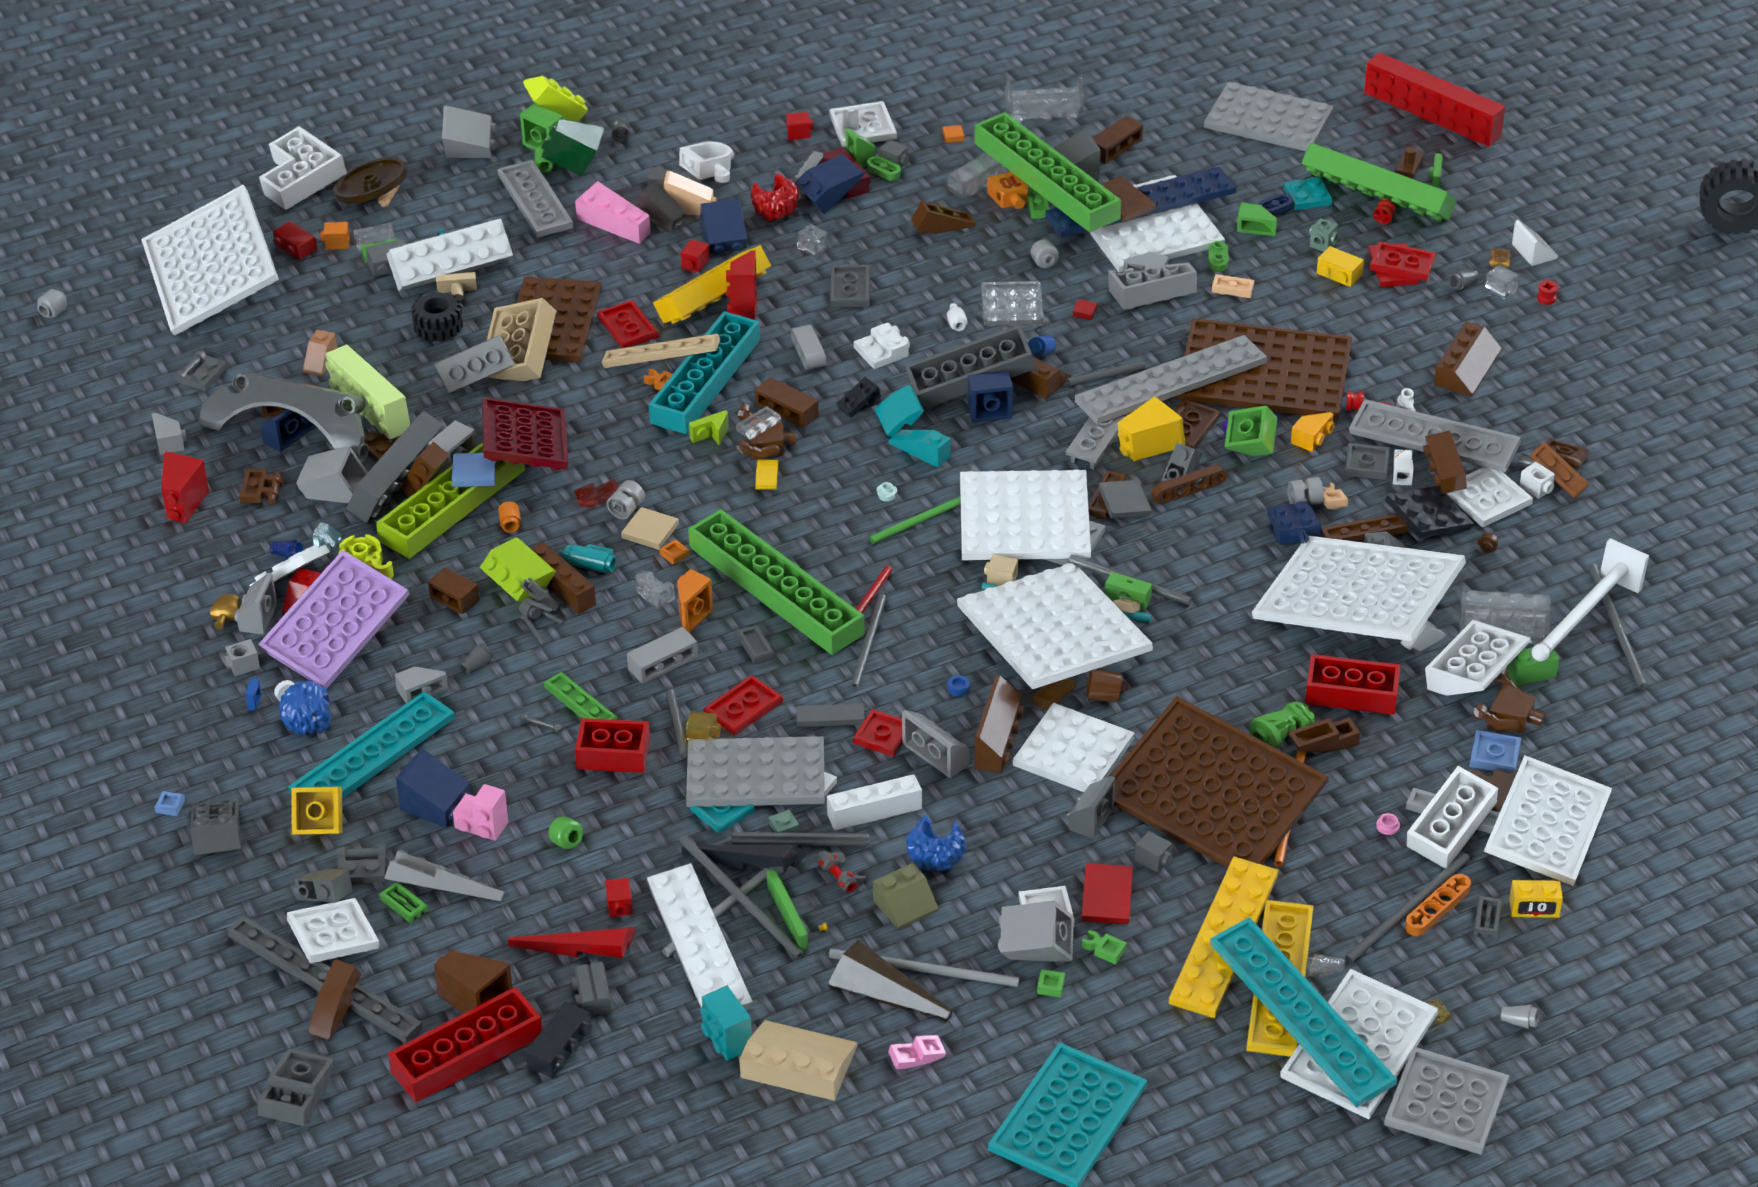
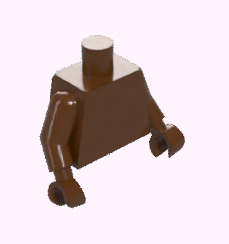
[736,404,796,460]
[1473,668,1545,733]

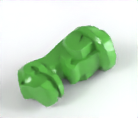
[1249,701,1315,749]

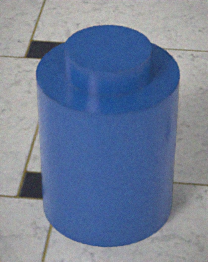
[1028,335,1056,357]

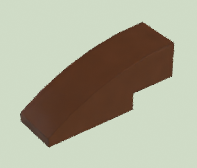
[1288,717,1360,752]
[308,959,361,1041]

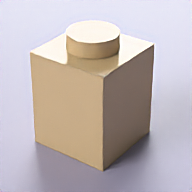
[984,554,1018,585]

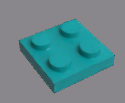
[1283,177,1332,210]

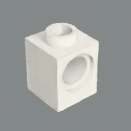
[1520,462,1555,499]

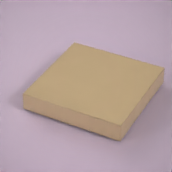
[621,507,679,550]

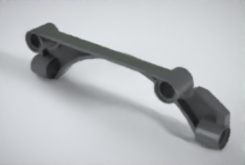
[199,372,369,462]

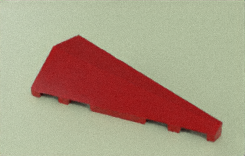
[508,927,636,959]

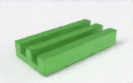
[379,882,428,924]

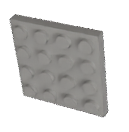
[1384,1047,1509,1155]

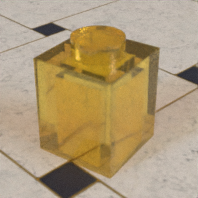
[686,711,721,743]

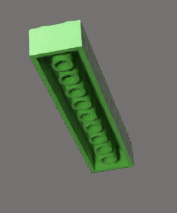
[975,112,1121,233]
[688,509,865,655]

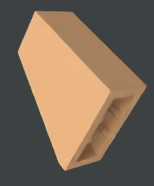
[664,171,717,215]

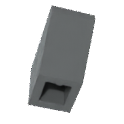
[1161,443,1203,489]
[294,869,353,902]

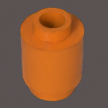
[498,502,521,533]

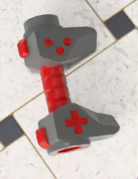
[816,851,866,894]

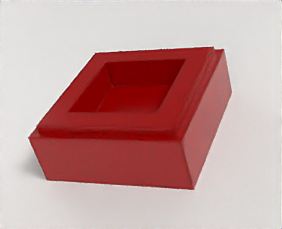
[1073,299,1098,320]

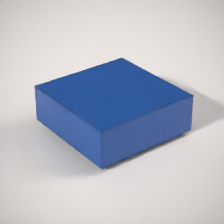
[245,678,262,710]

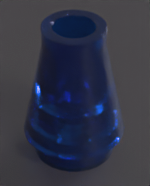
[269,540,303,559]

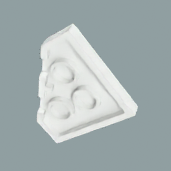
[250,544,330,586]

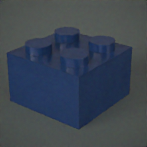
[968,371,1013,423]

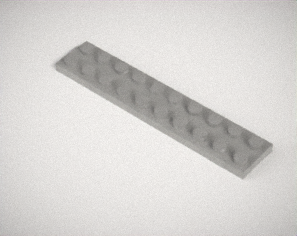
[1075,335,1267,424]

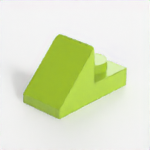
[689,410,729,445]

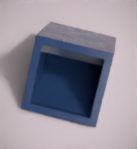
[699,198,748,254]
[396,749,472,828]

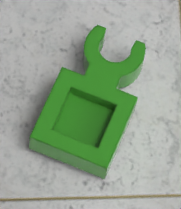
[1082,930,1127,964]

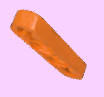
[1405,874,1471,936]

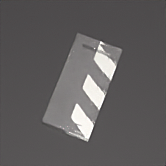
[736,406,781,439]

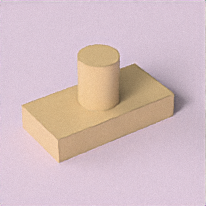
[436,272,477,301]

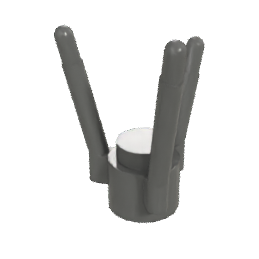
[519,597,563,645]

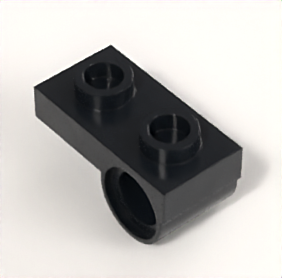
[836,377,881,418]

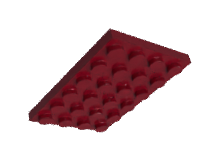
[482,397,568,470]

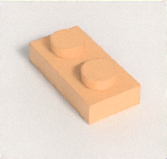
[1212,274,1254,298]

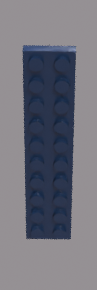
[1045,166,1236,238]

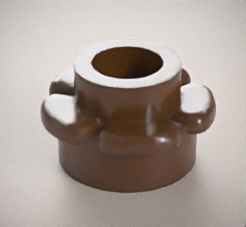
[1477,533,1498,552]

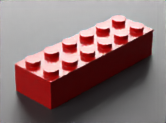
[388,987,542,1103]

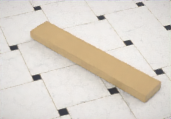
[602,334,720,368]

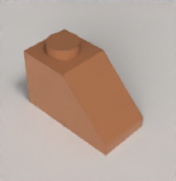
[303,330,337,376]

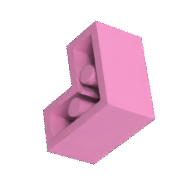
[453,784,508,841]

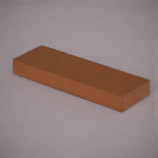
[1529,441,1590,500]

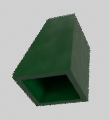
[541,120,604,176]

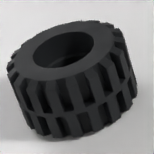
[411,292,463,341]

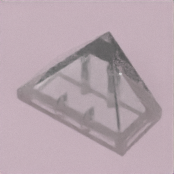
[353,222,395,250]

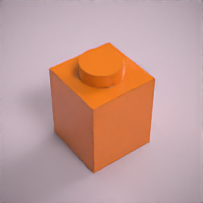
[320,222,350,250]

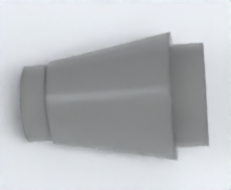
[1501,1005,1538,1029]

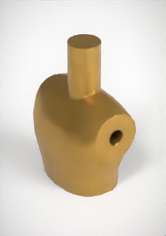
[210,594,242,630]

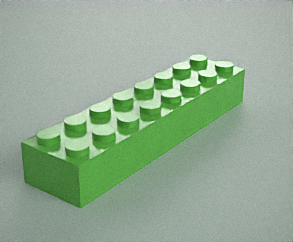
[1301,142,1457,222]

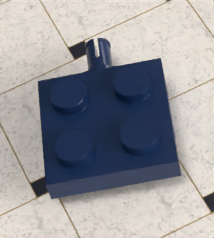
[1267,502,1321,545]

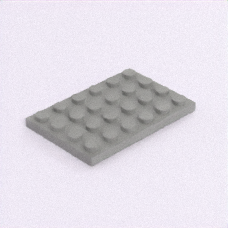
[1204,82,1334,151]
[686,736,825,807]

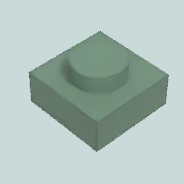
[768,810,800,833]

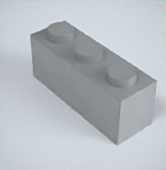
[627,627,698,684]

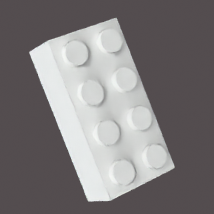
[1407,766,1498,869]

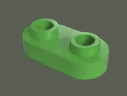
[867,156,901,181]
[1208,241,1229,272]

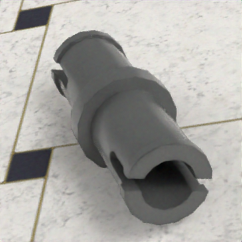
[521,578,559,613]

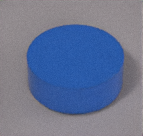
[948,675,970,697]

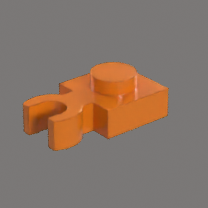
[643,369,673,390]

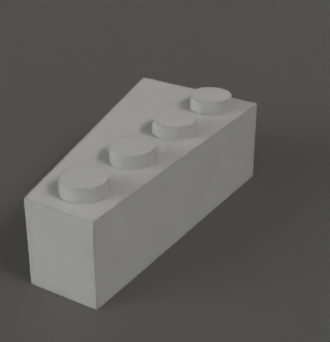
[1108,263,1197,309]

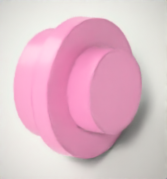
[1376,813,1400,835]

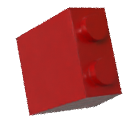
[161,451,209,523]

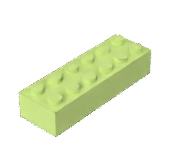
[325,345,410,440]

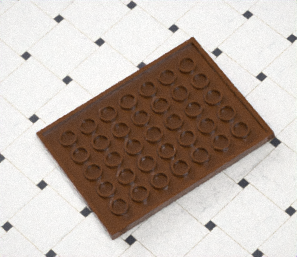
[1109,696,1329,868]

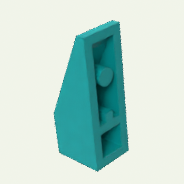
[889,430,951,468]

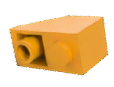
[1291,412,1335,452]

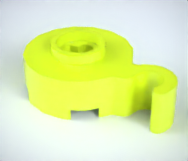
[339,534,394,579]

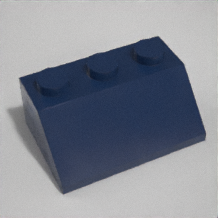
[260,409,317,452]

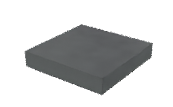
[1345,443,1390,480]
[1098,480,1152,518]

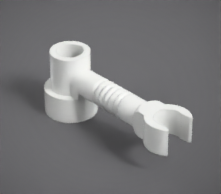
[1396,388,1415,411]

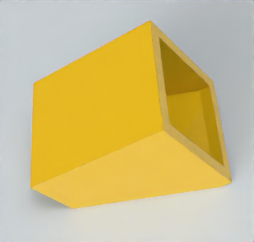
[1117,396,1185,461]

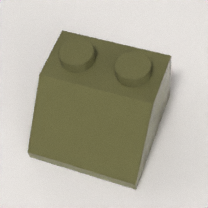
[873,863,938,930]

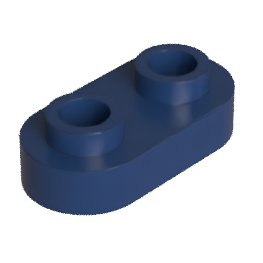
[1258,194,1293,216]

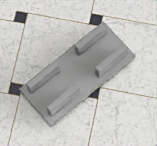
[434,335,515,393]
[1066,416,1125,470]

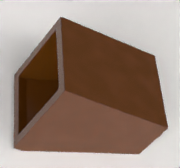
[434,950,513,1014]

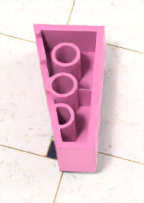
[575,181,651,244]

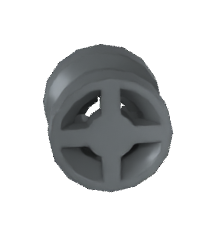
[611,118,630,142]

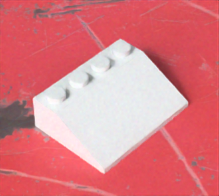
[1425,620,1531,696]

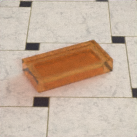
[1032,678,1076,711]

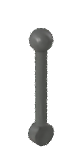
[519,713,563,733]

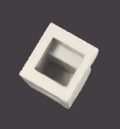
[1393,449,1413,485]

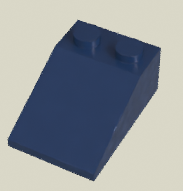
[794,154,865,214]

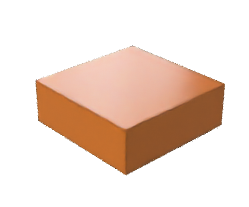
[943,125,964,143]
[659,539,690,565]

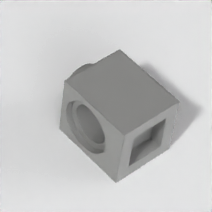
[224,639,260,676]

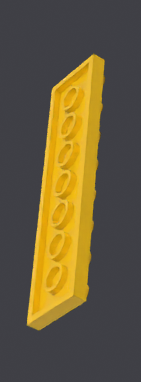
[1169,857,1278,1018]
[1246,900,1313,1057]

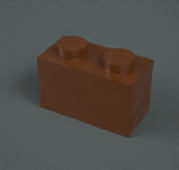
[428,568,480,615]

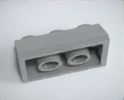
[902,710,970,779]

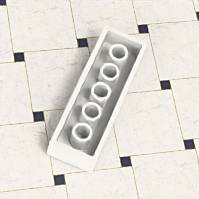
[387,218,513,291]

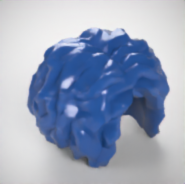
[279,680,331,735]
[906,815,967,872]

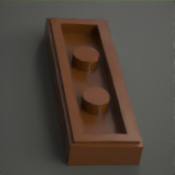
[1088,470,1127,520]

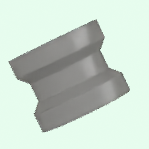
[843,110,858,129]

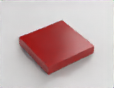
[853,709,902,757]

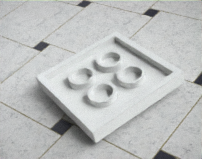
[829,101,897,147]
[1446,467,1533,527]
[287,898,379,963]

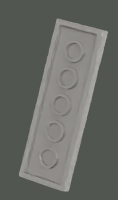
[497,160,573,238]

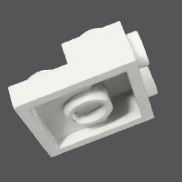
[854,323,910,369]

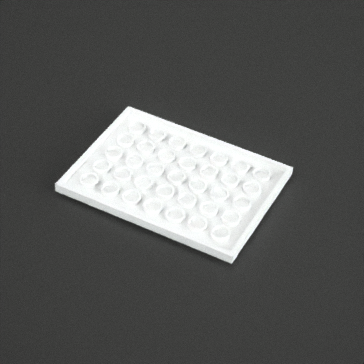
[142,185,279,336]
[1252,536,1466,641]
[957,563,1153,689]

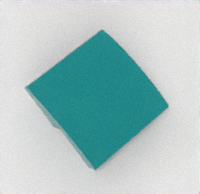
[875,385,924,437]

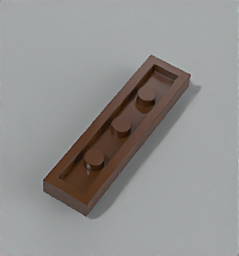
[1321,513,1409,542]

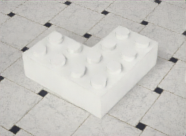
[259,126,347,210]

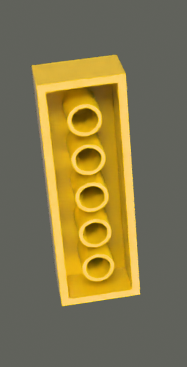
[652,245,771,324]

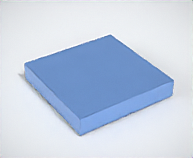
[452,453,496,487]
[1469,730,1521,773]

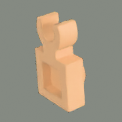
[1323,483,1348,510]

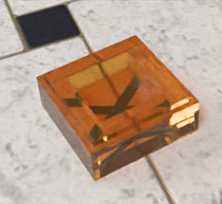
[1490,248,1510,267]

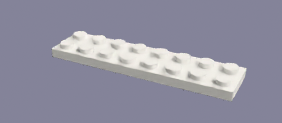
[647,863,753,1010]

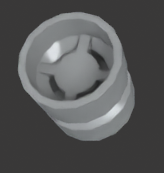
[1287,477,1324,505]
[607,480,645,520]

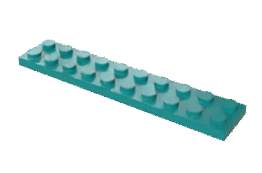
[1210,917,1397,1108]

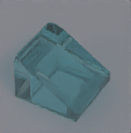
[312,521,342,549]

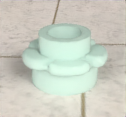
[877,482,897,501]

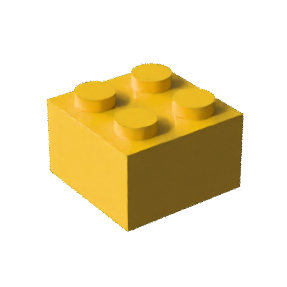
[291,787,342,835]

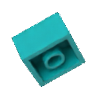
[700,985,752,1061]

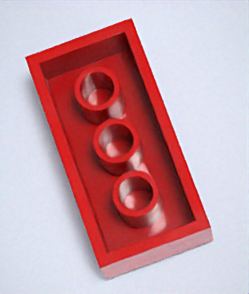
[1305,654,1400,715]

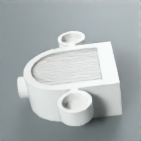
[679,142,734,183]

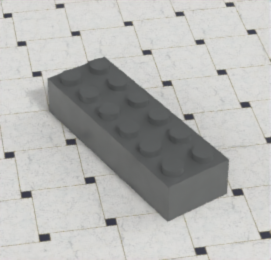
[905,324,1036,409]
[346,411,443,523]

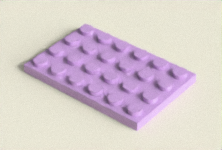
[258,550,410,689]

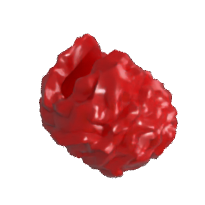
[750,174,799,222]

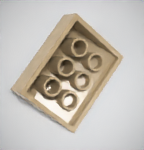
[484,298,556,381]
[740,1020,858,1101]

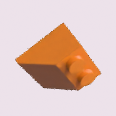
[677,569,713,633]

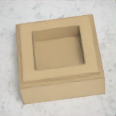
[1113,598,1141,613]

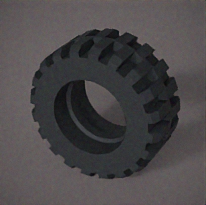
[1700,159,1758,234]

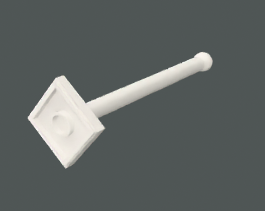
[1532,538,1649,662]

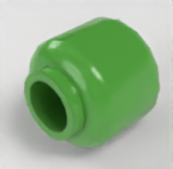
[548,816,583,849]

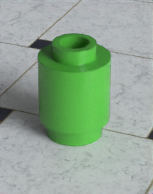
[534,146,554,173]

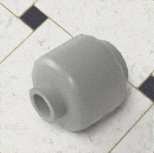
[1031,239,1059,268]
[37,289,67,318]

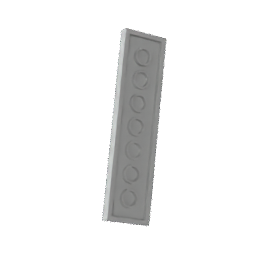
[1349,399,1521,472]

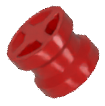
[1373,199,1396,224]
[1537,280,1558,305]
[1346,391,1364,411]

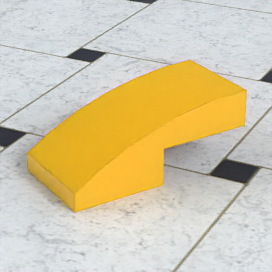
[756,460,778,489]

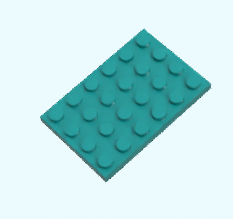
[988,1042,1147,1187]

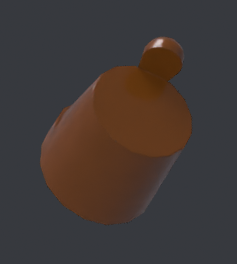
[1086,668,1129,702]

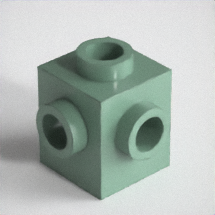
[1309,218,1339,252]

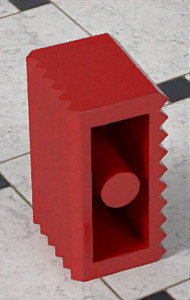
[273,221,317,261]

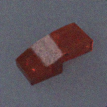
[574,479,619,507]

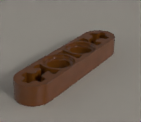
[1151,464,1228,504]

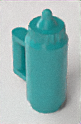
[558,544,616,573]

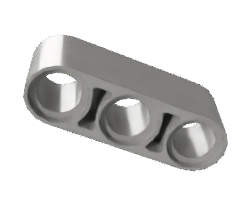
[790,325,826,370]

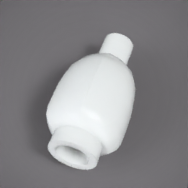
[947,303,967,331]

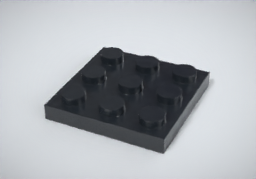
[1385,486,1473,538]

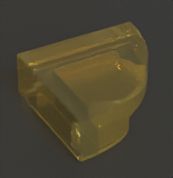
[1425,998,1451,1022]

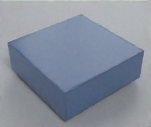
[154,791,185,816]

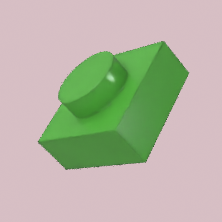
[1037,969,1065,997]

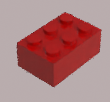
[575,718,650,773]

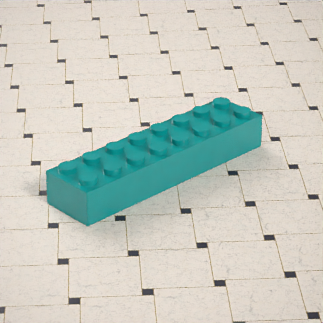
[648,311,760,434]

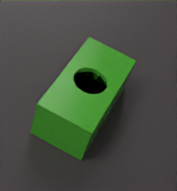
[1105,572,1152,610]

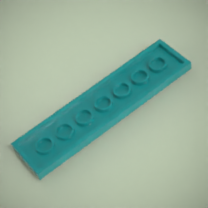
[288,691,455,799]

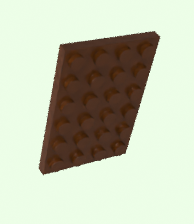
[516,277,602,362]

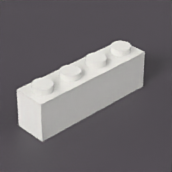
[827,774,922,831]

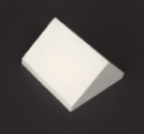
[1512,220,1559,266]

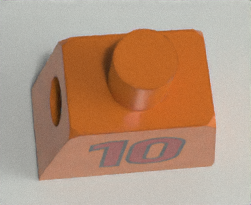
[987,172,1028,209]

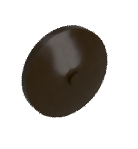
[333,157,408,204]

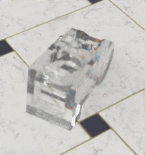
[636,570,675,609]

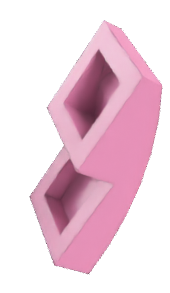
[888,1035,946,1070]

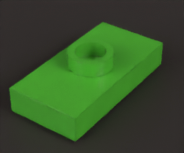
[1429,153,1443,188]

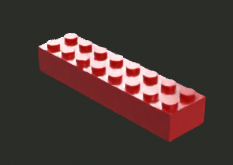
[1364,52,1505,147]

